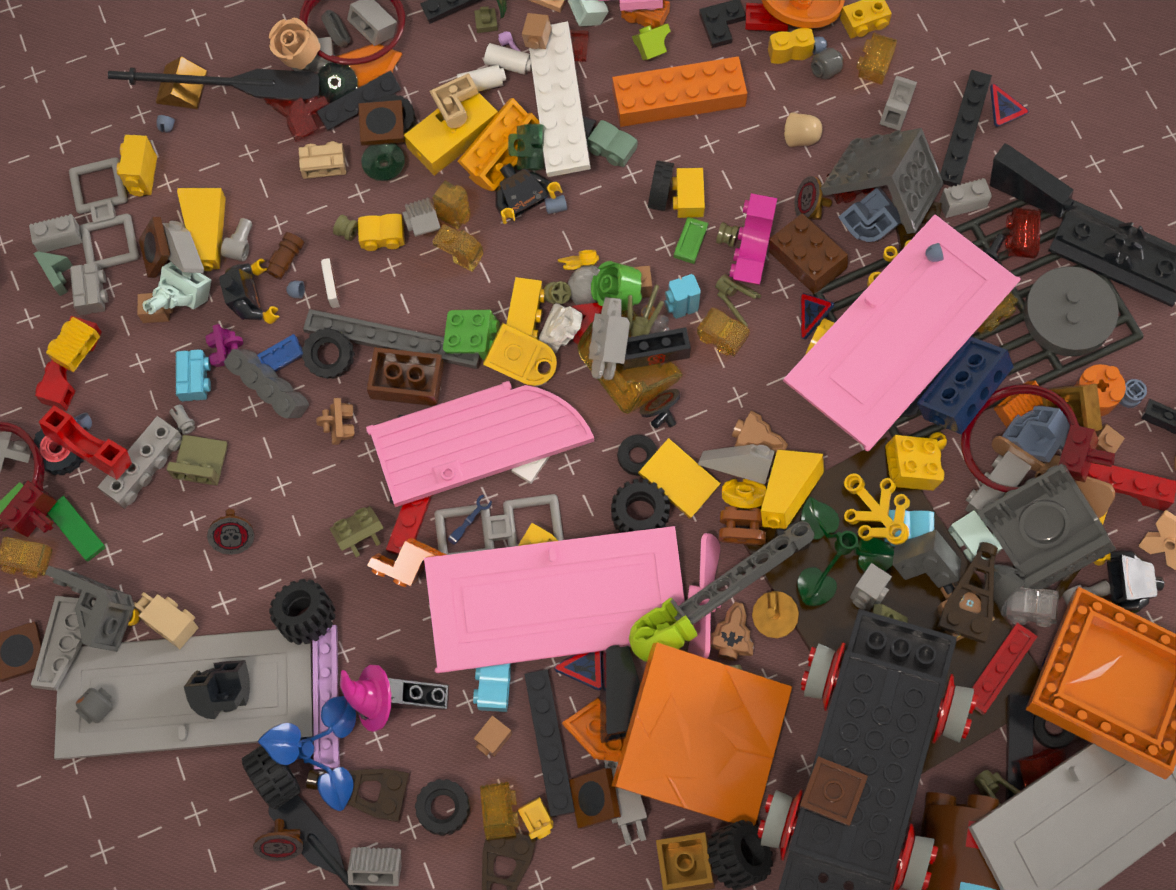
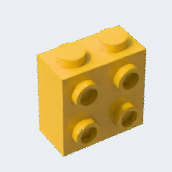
[116,135,157,197]
[885,435,944,491]

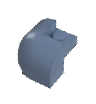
[839,187,901,242]
[1002,406,1070,463]

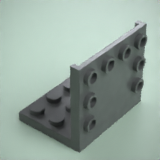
[821,128,944,234]

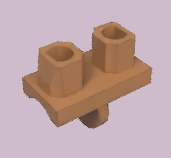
[316,398,354,445]

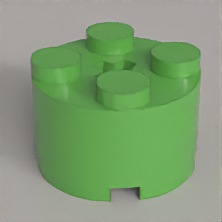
[591,261,642,311]

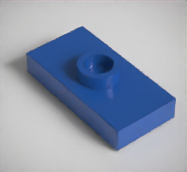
[258,334,303,372]

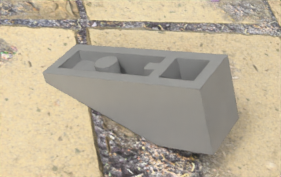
[162,221,204,273]
[698,444,775,484]

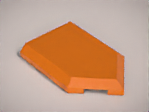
[337,44,403,91]
[562,698,625,762]

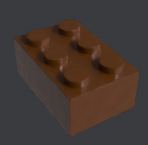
[769,213,848,295]
[367,347,444,406]

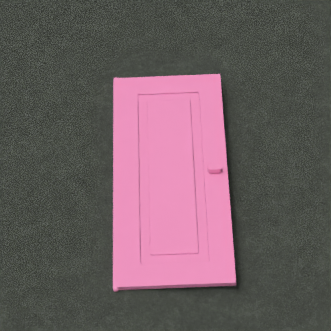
[783,215,1020,451]
[424,526,685,673]

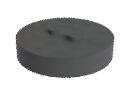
[1023,267,1119,356]

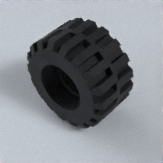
[611,479,670,533]
[269,579,336,645]
[242,746,300,809]
[707,820,773,890]

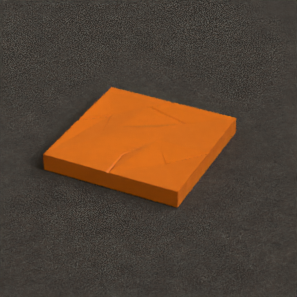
[1026,586,1176,780]
[612,642,792,826]

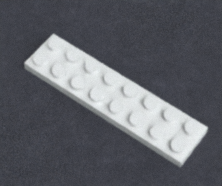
[529,21,591,177]

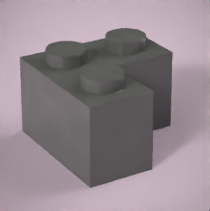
[892,530,961,588]

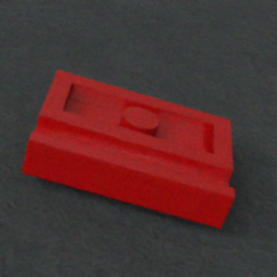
[745,3,788,31]

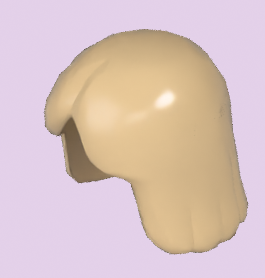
[784,112,823,147]

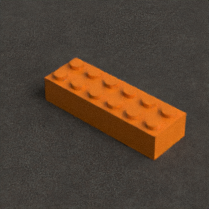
[612,56,747,127]

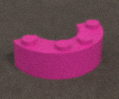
[729,193,777,285]

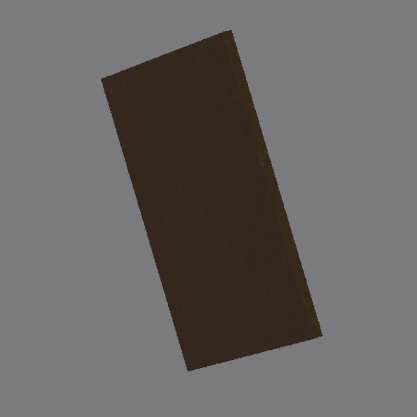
[736,438,1041,774]

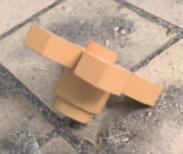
[1139,510,1176,570]

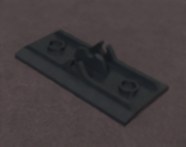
[1048,200,1176,307]

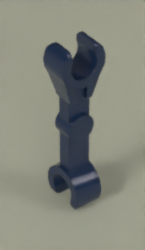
[448,495,492,545]

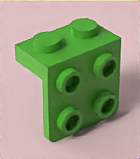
[443,310,500,360]

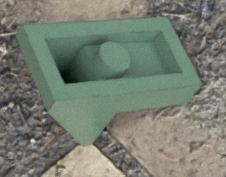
[33,251,73,296]

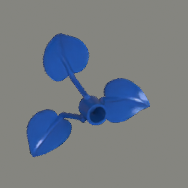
[258,696,356,811]

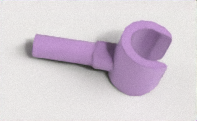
[498,31,520,51]

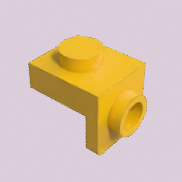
[518,797,554,839]

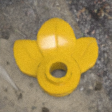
[558,250,599,270]

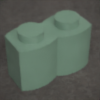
[587,120,638,167]

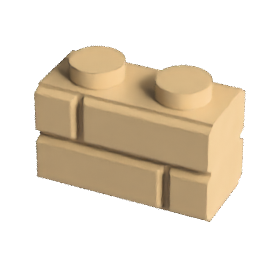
[299,141,346,179]

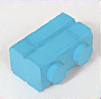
[664,274,701,319]
[176,350,211,402]

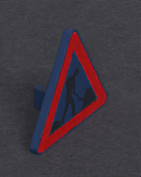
[990,84,1029,127]
[801,293,834,339]
[555,651,602,691]

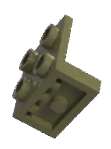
[167,435,228,486]

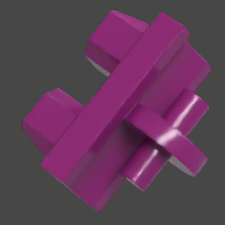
[205,324,243,367]

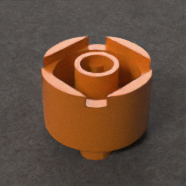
[1075,364,1126,416]

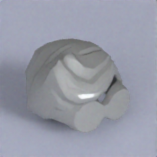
[568,265,600,305]

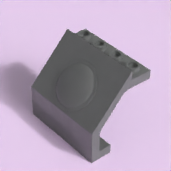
[977,464,1116,596]

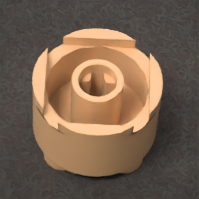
[269,18,320,70]

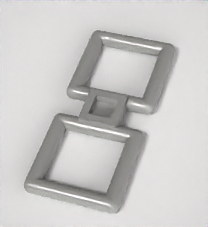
[69,158,139,269]
[434,494,564,555]

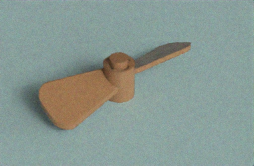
[992,436,1115,518]

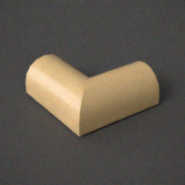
[430,73,479,128]

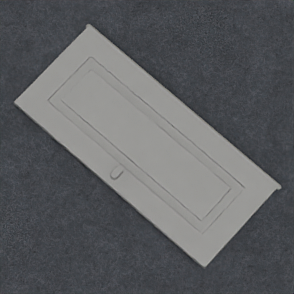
[54,629,313,760]
[968,743,1176,890]

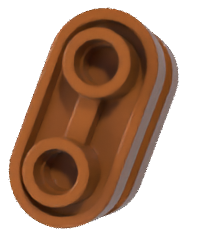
[719,506,766,545]

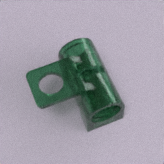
[508,124,544,171]

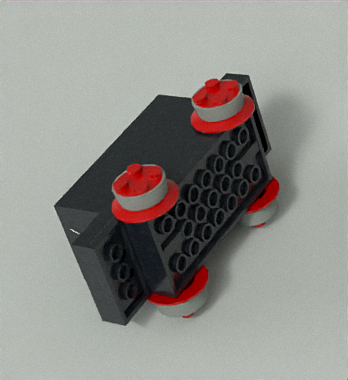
[757,609,978,890]

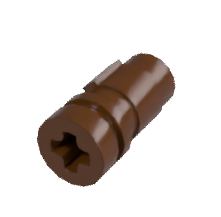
[266,232,305,280]

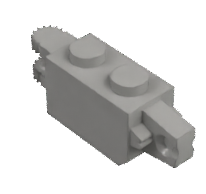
[589,297,630,380]
[604,760,647,846]

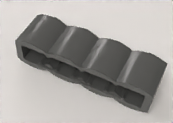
[224,349,309,418]

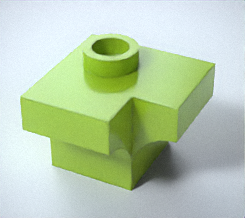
[632,24,671,60]

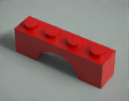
[35,316,102,411]
[39,405,132,480]
[1087,463,1176,511]

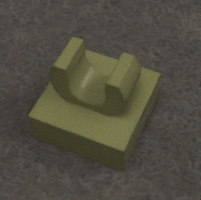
[474,6,498,33]

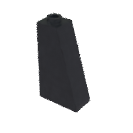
[989,143,1074,218]
[600,645,640,743]

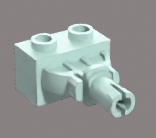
[142,262,211,314]

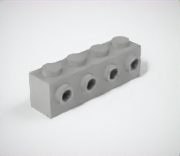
[98,416,182,509]

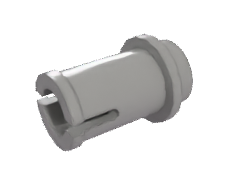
[169,405,195,434]

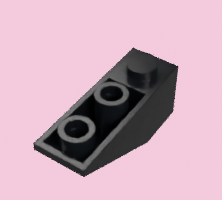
[388,678,448,710]

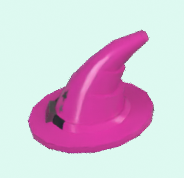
[340,665,391,732]

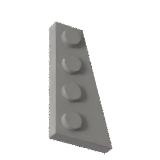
[31,596,96,691]

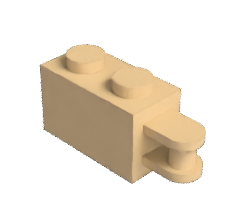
[134,592,198,650]

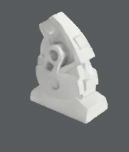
[538,304,582,353]

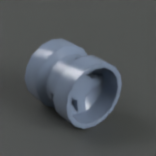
[1120,379,1147,408]

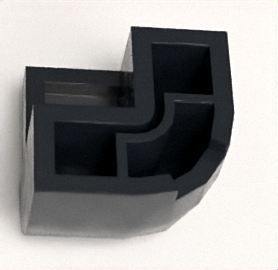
[184,660,250,719]

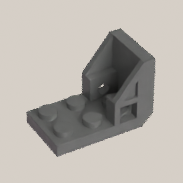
[45,566,135,652]

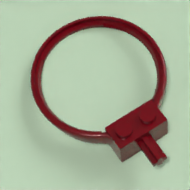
[299,0,405,65]
[961,384,1115,493]
[0,422,57,537]

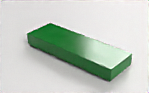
[48,495,106,562]

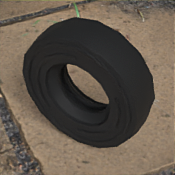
[617,434,658,476]
[1033,715,1075,749]

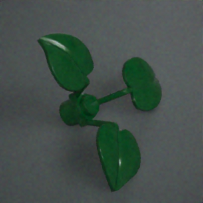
[797,497,895,606]

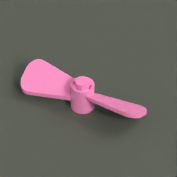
[688,533,721,659]

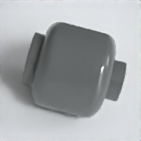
[811,48,843,80]
[75,687,113,724]

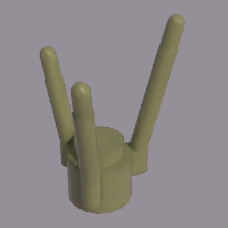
[715,274,761,328]
[627,285,664,337]
[974,770,1020,806]

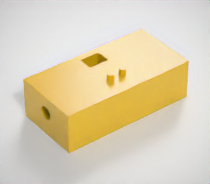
[404,92,498,176]

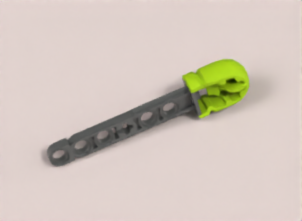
[629,521,814,662]

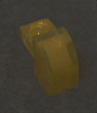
[432,224,484,272]

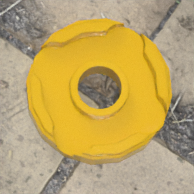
[721,479,766,508]

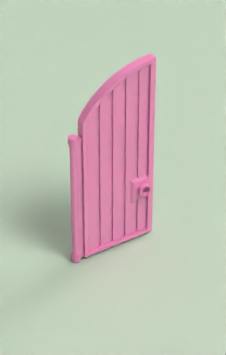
[366,381,594,507]

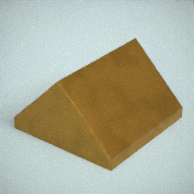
[156,57,207,109]

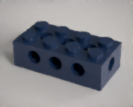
[917,337,1014,434]

